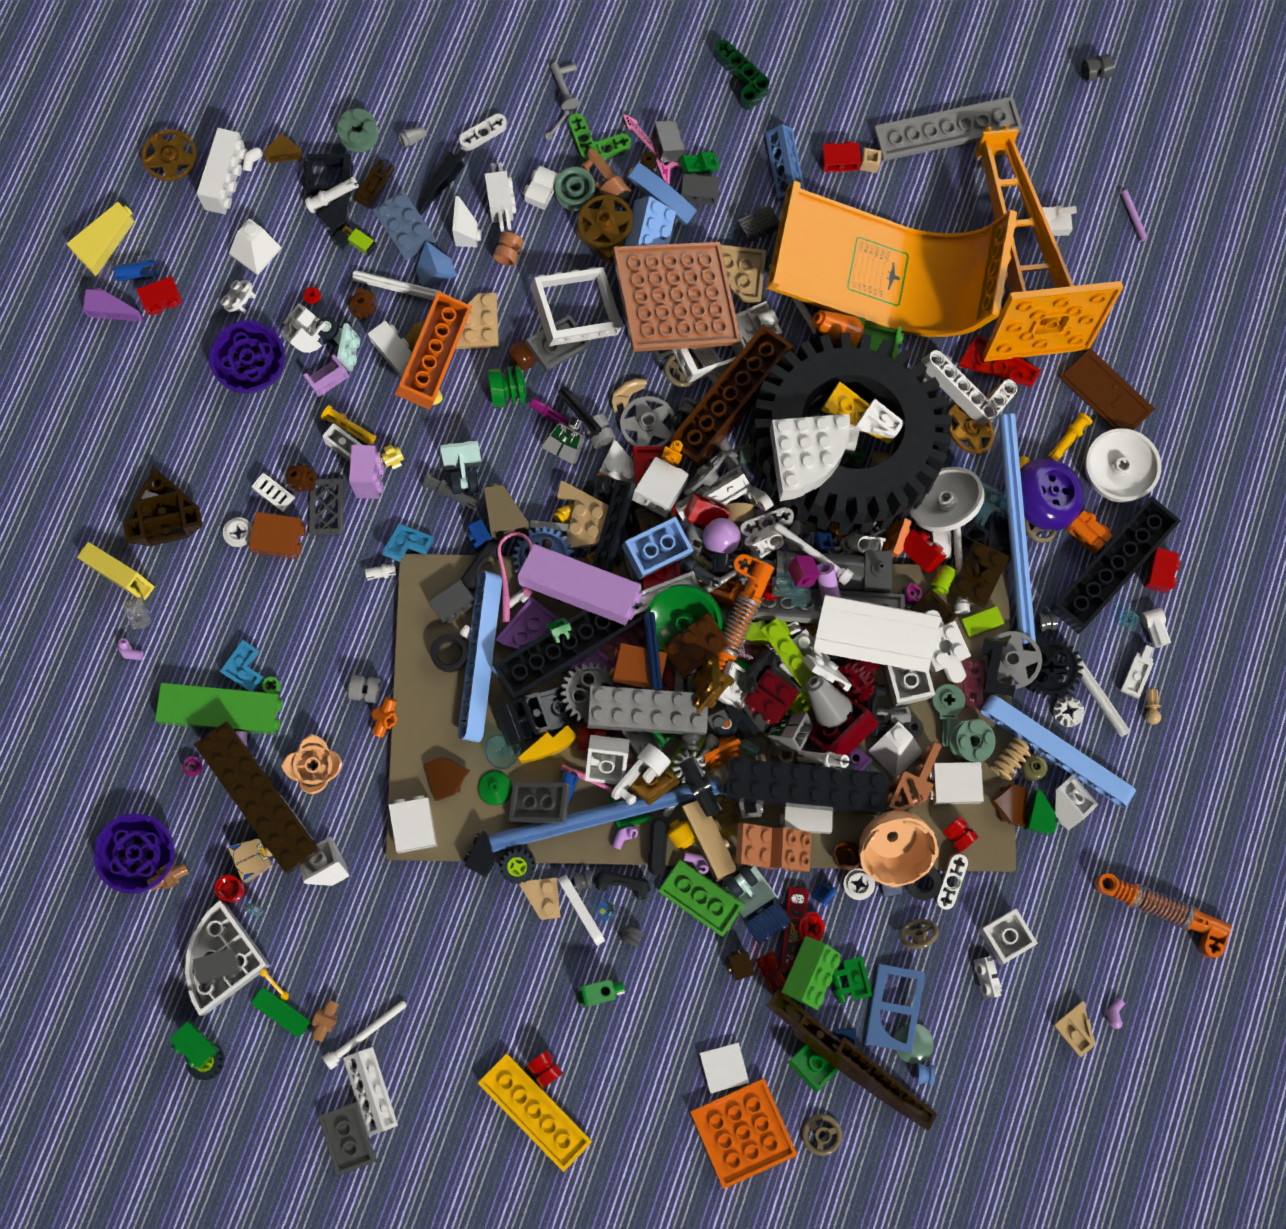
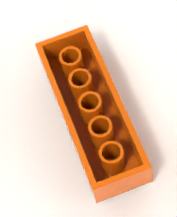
[394,291,472,410]

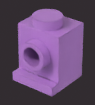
[843,747,873,770]

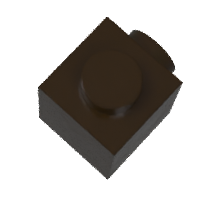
[725,949,755,981]

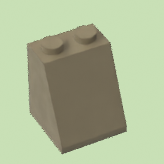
[484,484,530,542]

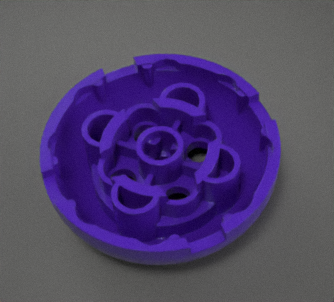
[209,321,285,394]
[1020,458,1084,531]
[93,813,175,894]

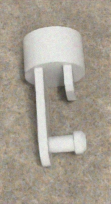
[611,743,671,805]

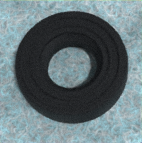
[906,867,942,901]

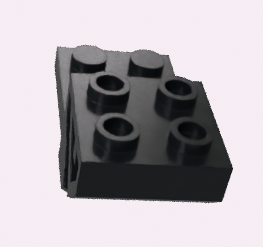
[494,687,584,747]

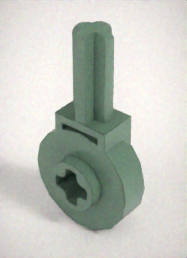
[932,684,965,747]

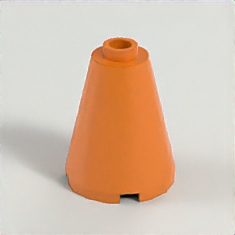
[812,310,864,347]

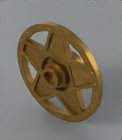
[141,129,197,181]
[578,195,633,248]
[947,404,994,454]

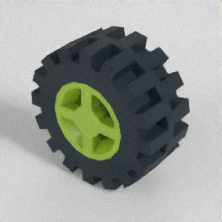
[499,846,536,884]
[185,1045,225,1080]

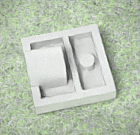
[736,301,782,344]

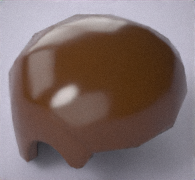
[509,340,537,371]
[832,841,861,871]

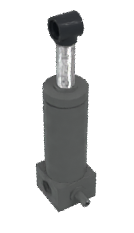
[712,550,892,593]

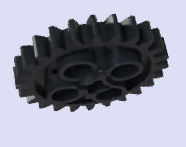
[1026,637,1083,700]

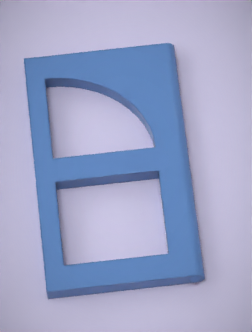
[864,963,925,1053]

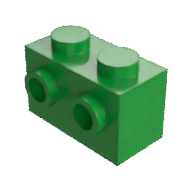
[169,1021,219,1069]

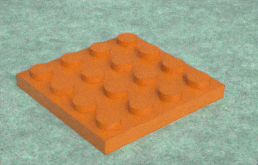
[690,1078,798,1189]

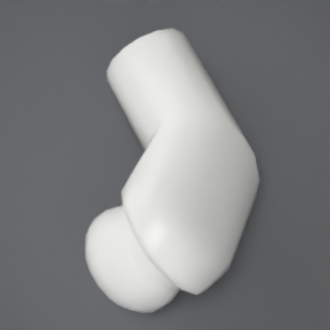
[243,147,263,171]
[509,590,530,609]

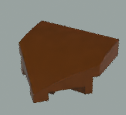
[424,757,470,801]
[991,785,1027,827]

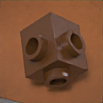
[348,287,377,320]
[286,463,317,492]

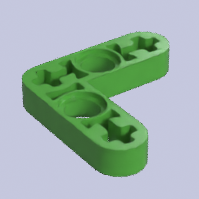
[569,113,631,162]

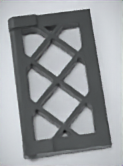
[309,478,344,535]

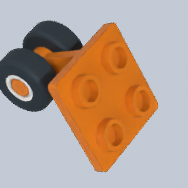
[703,713,741,770]

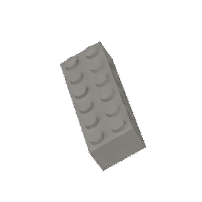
[587,686,708,736]

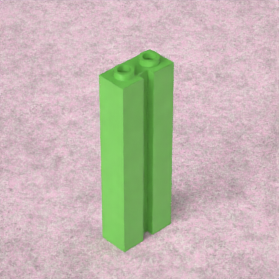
[155,683,283,736]

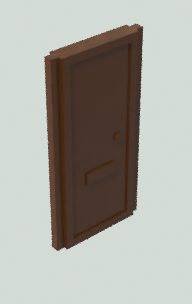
[1060,348,1155,430]

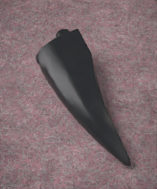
[418,149,466,215]

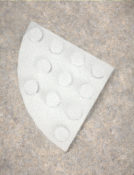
[770,414,850,501]
[185,900,270,1016]

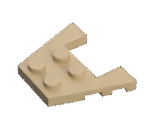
[545,481,609,549]

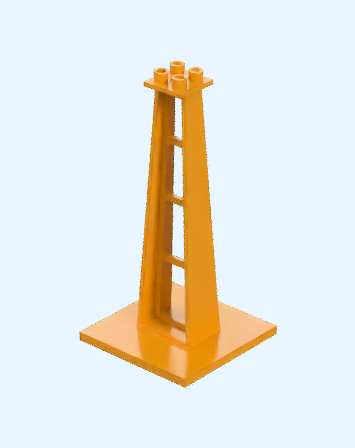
[974,125,1123,362]

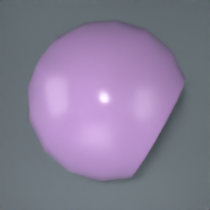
[703,518,741,554]

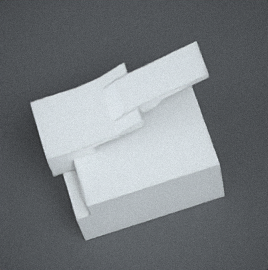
[1042,206,1077,236]

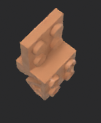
[885,742,942,812]
[736,823,812,872]

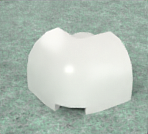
[281,303,326,352]

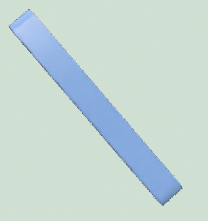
[458,570,502,742]
[980,694,1136,808]

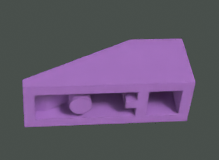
[83,288,144,322]

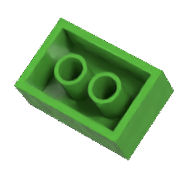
[782,936,841,1010]

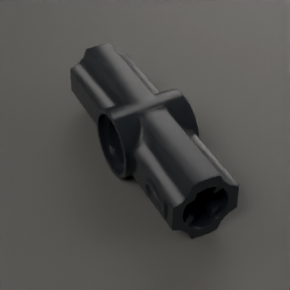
[679,756,722,817]

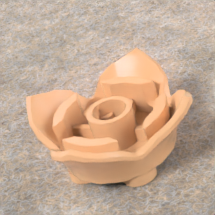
[281,734,342,795]

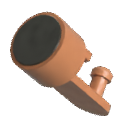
[581,148,631,207]

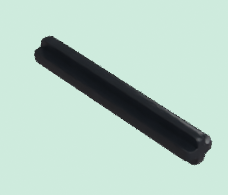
[558,386,602,436]

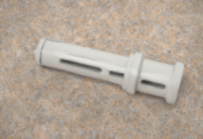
[305,177,359,213]

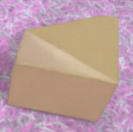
[859,147,882,173]

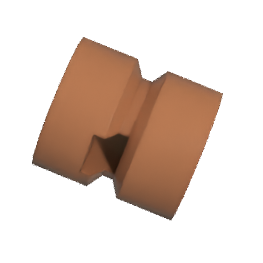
[493,232,524,266]

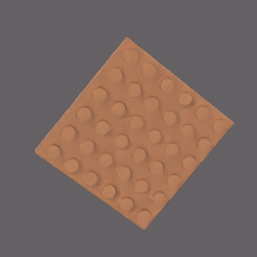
[612,242,741,352]

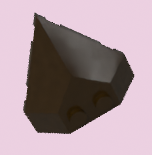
[123,466,203,546]

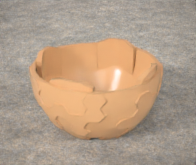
[859,811,939,887]

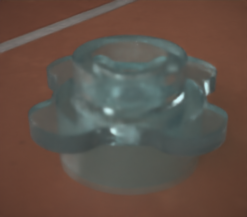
[1118,609,1141,631]

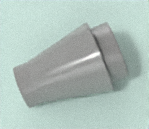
[398,126,427,147]

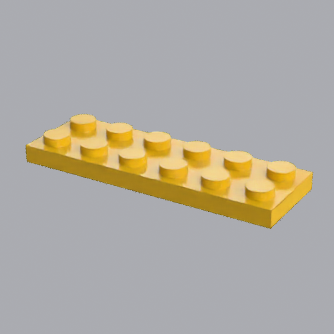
[478,1053,593,1172]

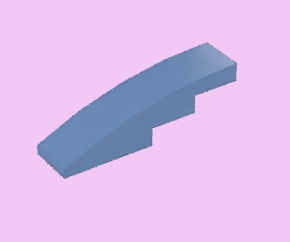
[627,162,697,225]

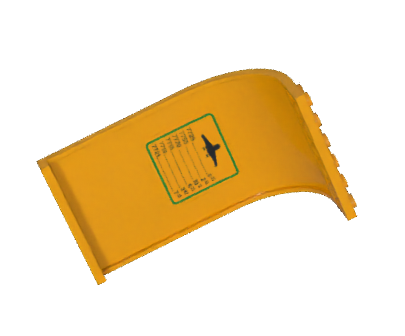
[766,181,1017,337]

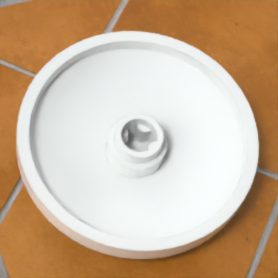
[1084,428,1161,503]
[910,467,985,532]

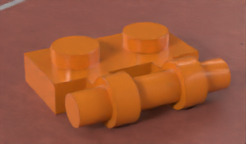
[882,518,911,557]

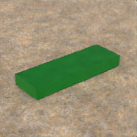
[250,987,312,1039]

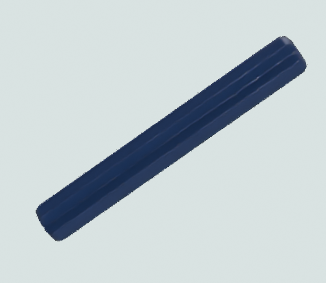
[644,612,662,690]

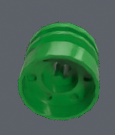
[488,365,526,408]

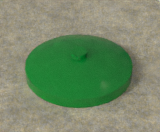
[646,584,723,659]

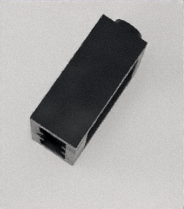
[302,153,354,197]

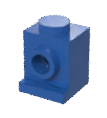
[466,519,493,552]

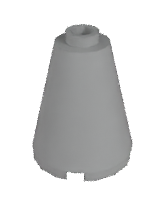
[806,676,853,728]

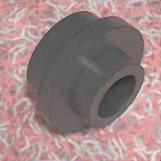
[904,718,924,738]

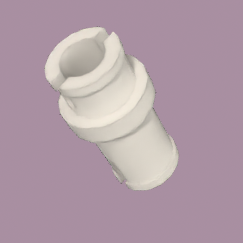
[365,563,396,581]

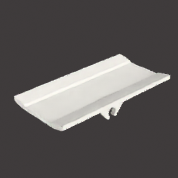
[813,595,942,673]

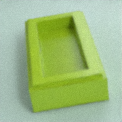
[961,606,1005,638]

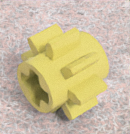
[381,444,404,469]

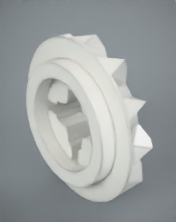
[223,517,253,548]
[1053,696,1085,727]
[843,868,875,900]

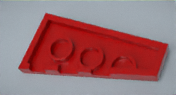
[958,334,1041,387]

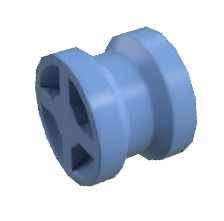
[916,1064,935,1085]

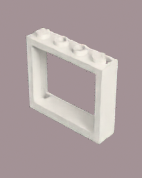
[530,267,622,346]
[672,329,746,383]

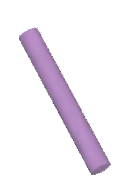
[1121,190,1148,241]

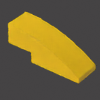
[518,725,578,763]

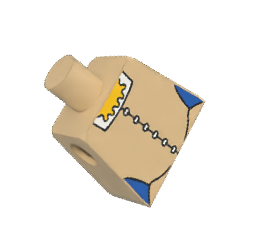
[228,838,273,883]

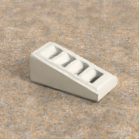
[252,473,295,513]

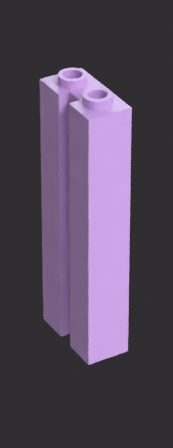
[518,544,643,625]

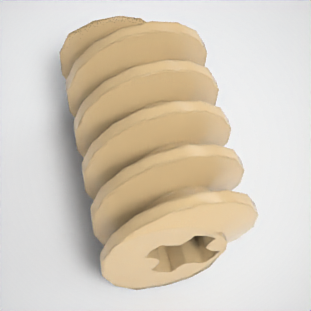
[990,737,1031,781]

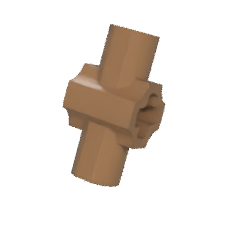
[147,863,189,891]
[310,999,339,1042]

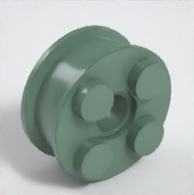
[337,108,379,153]
[555,167,595,211]
[948,719,995,763]

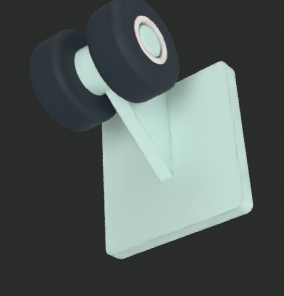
[316,316,360,371]
[440,441,482,495]
[723,865,778,917]

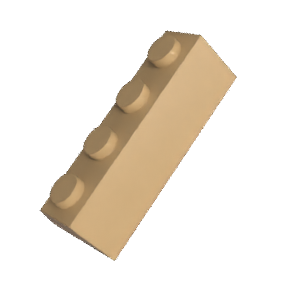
[681,800,739,882]

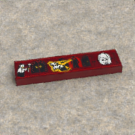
[780,886,809,968]

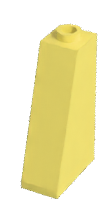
[67,202,134,276]
[77,542,155,602]

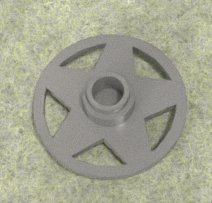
[620,396,675,446]
[683,451,726,495]
[983,631,1042,689]

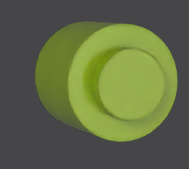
[931,565,957,595]

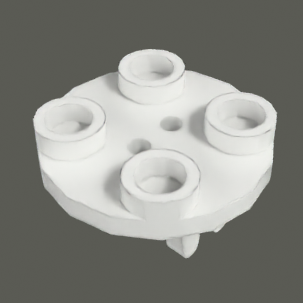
[220,280,256,314]

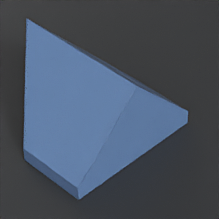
[416,241,457,287]

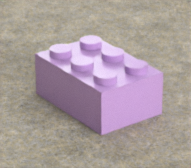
[349,445,385,499]

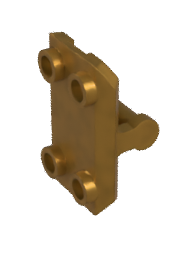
[692,656,734,713]

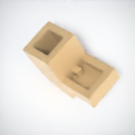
[726,503,759,529]

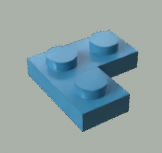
[383,524,434,562]
[220,640,264,692]

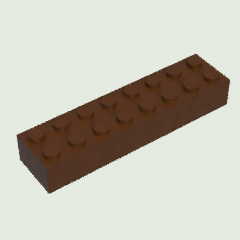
[668,324,795,468]

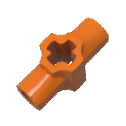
[371,697,397,738]

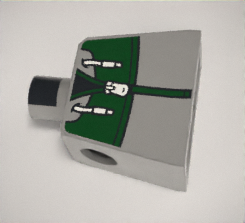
[541,416,585,464]
[764,712,814,752]

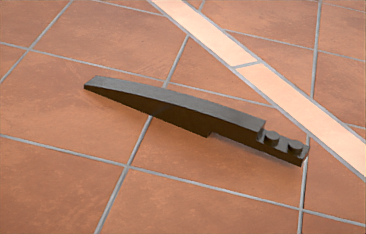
[766,989,937,1131]

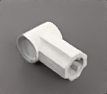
[1141,608,1171,648]

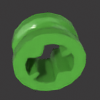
[262,677,281,694]

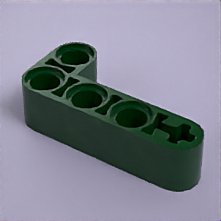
[714,40,770,110]

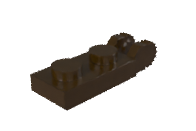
[354,159,394,209]

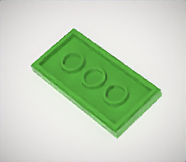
[658,858,745,937]

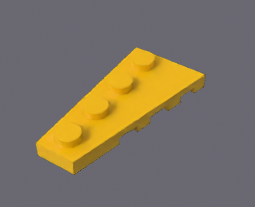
[821,382,894,443]

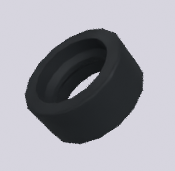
[431,634,468,673]

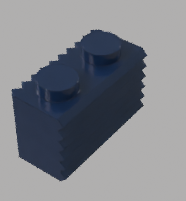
[743,897,791,943]

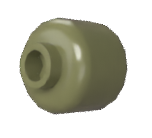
[1020,755,1048,781]

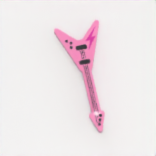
[623,114,682,185]

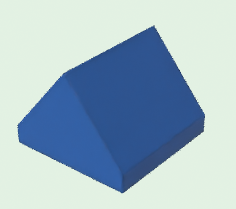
[811,882,837,908]

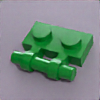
[832,956,872,1004]

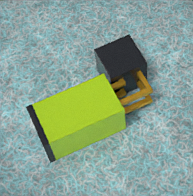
[332,226,377,257]

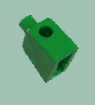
[576,980,625,1009]

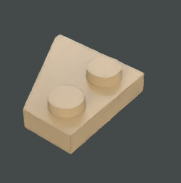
[519,878,561,920]
[1053,1001,1096,1058]

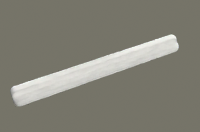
[352,270,441,300]
[1076,655,1130,737]

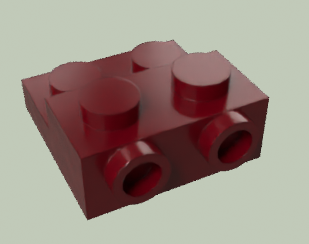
[744,669,800,724]

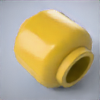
[667,819,696,849]

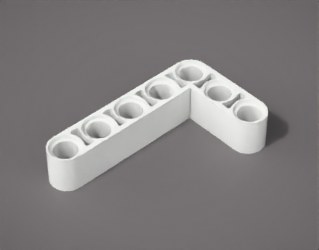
[921,350,1017,425]

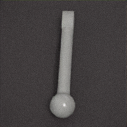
[545,110,570,141]

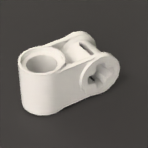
[744,525,784,558]
[848,534,886,553]

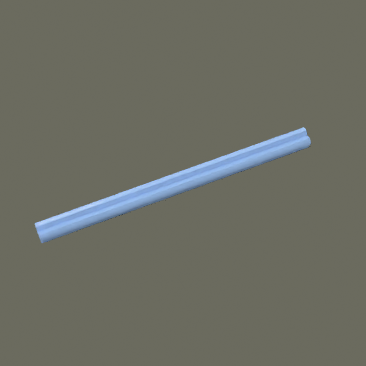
[999,414,1036,644]

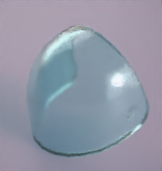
[485,735,522,769]

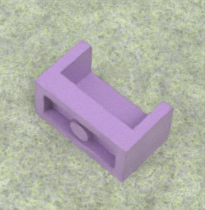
[303,354,349,398]

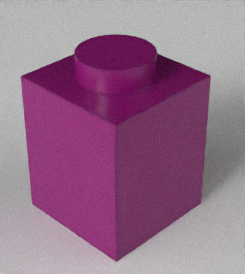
[788,555,820,587]

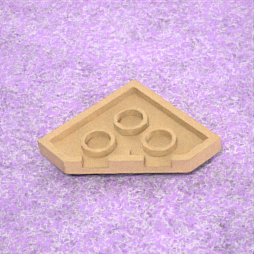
[721,245,766,304]
[456,293,499,349]

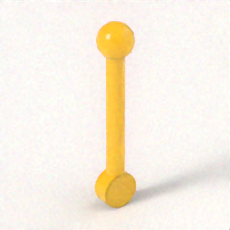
[260,969,289,1001]

